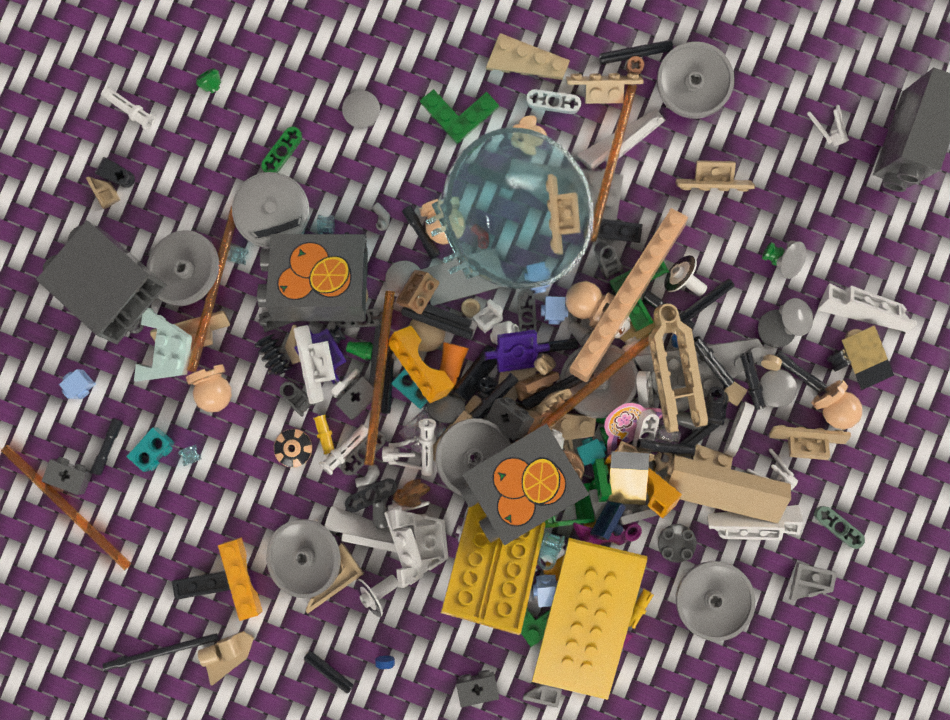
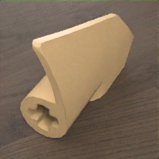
[198,631,254,685]

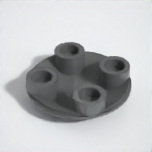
[758,310,795,348]
[427,393,465,424]
[658,524,697,563]

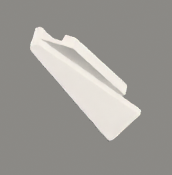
[578,110,666,170]
[818,284,917,332]
[707,505,803,540]
[324,506,397,552]

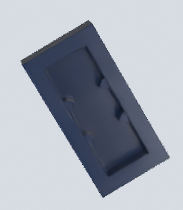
[590,501,626,541]

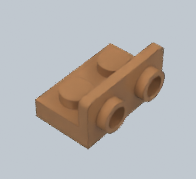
[395,270,439,314]
[515,371,560,401]

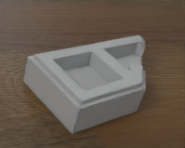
[523,684,562,708]

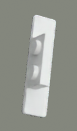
[294,325,335,404]
[385,505,424,585]

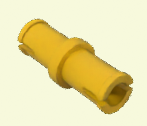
[313,414,335,455]
[629,588,654,629]

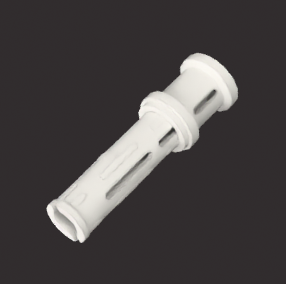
[101,86,156,130]
[419,419,436,476]
[319,424,370,475]

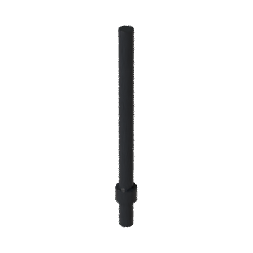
[103,633,219,671]

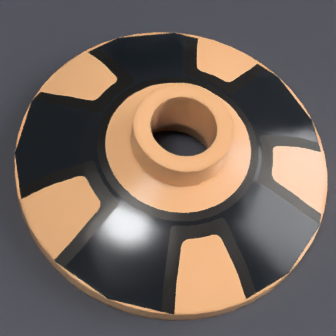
[274,429,312,467]

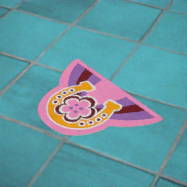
[604,403,662,455]

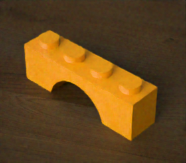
[387,326,454,403]
[604,448,682,518]
[218,537,263,621]

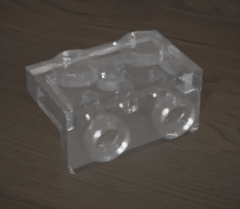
[398,407,446,454]

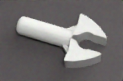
[330,368,361,398]

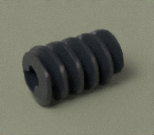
[254,334,293,377]

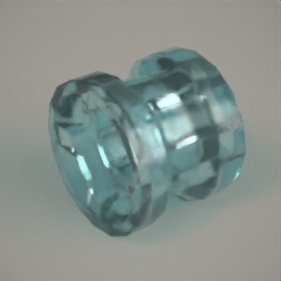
[317,215,335,234]
[227,246,249,265]
[178,445,202,466]

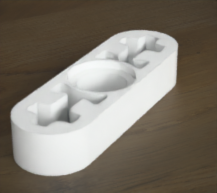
[526,89,581,114]
[636,371,655,408]
[724,402,754,457]
[632,409,659,453]

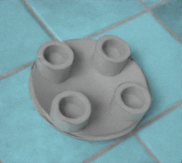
[342,90,380,128]
[777,241,806,279]
[385,261,421,297]
[779,298,813,336]
[759,369,797,407]

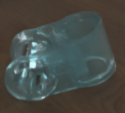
[538,530,565,570]

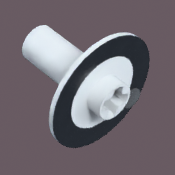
[664,255,707,296]
[356,575,398,617]

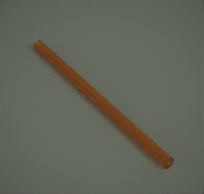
[587,84,637,242]
[187,206,236,373]
[364,291,395,466]
[524,330,652,437]
[1,445,132,571]

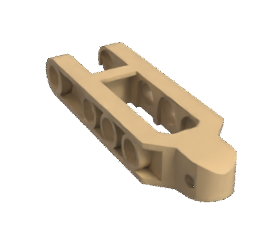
[648,304,708,433]

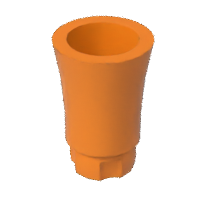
[439,342,469,386]

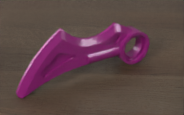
[573,522,642,546]

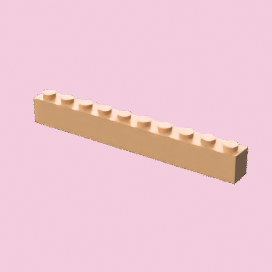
[570,208,688,383]

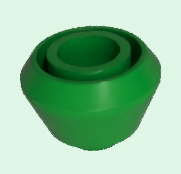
[196,68,221,93]

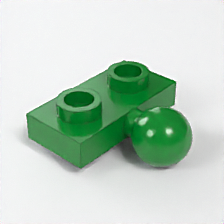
[590,458,612,502]

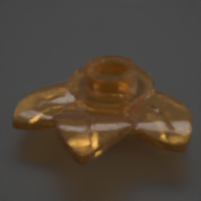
[393,479,431,508]

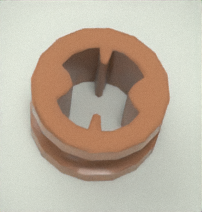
[626,56,644,74]

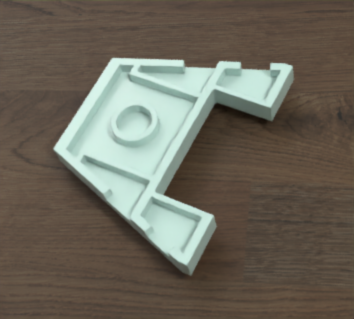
[134,308,192,382]

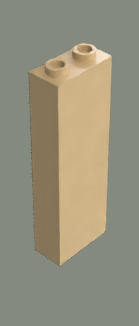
[663,456,791,523]

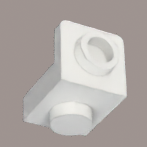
[473,299,503,333]

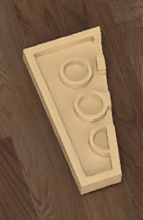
[486,33,570,80]
[515,409,596,442]

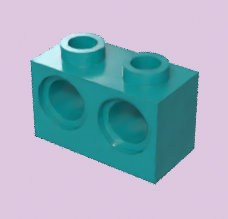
[391,369,428,409]
[126,427,175,472]

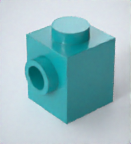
[575,437,607,466]

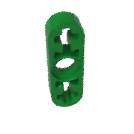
[261,127,302,173]

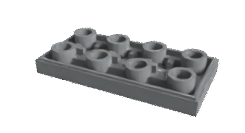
[421,249,505,306]

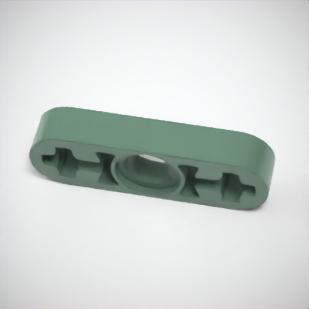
[814,506,865,549]

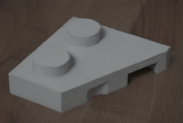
[789,563,837,601]

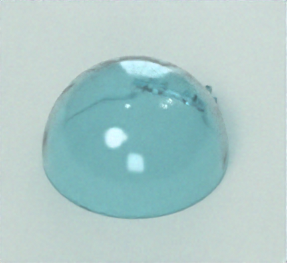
[425,128,594,289]

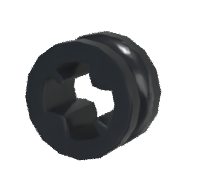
[329,325,346,344]

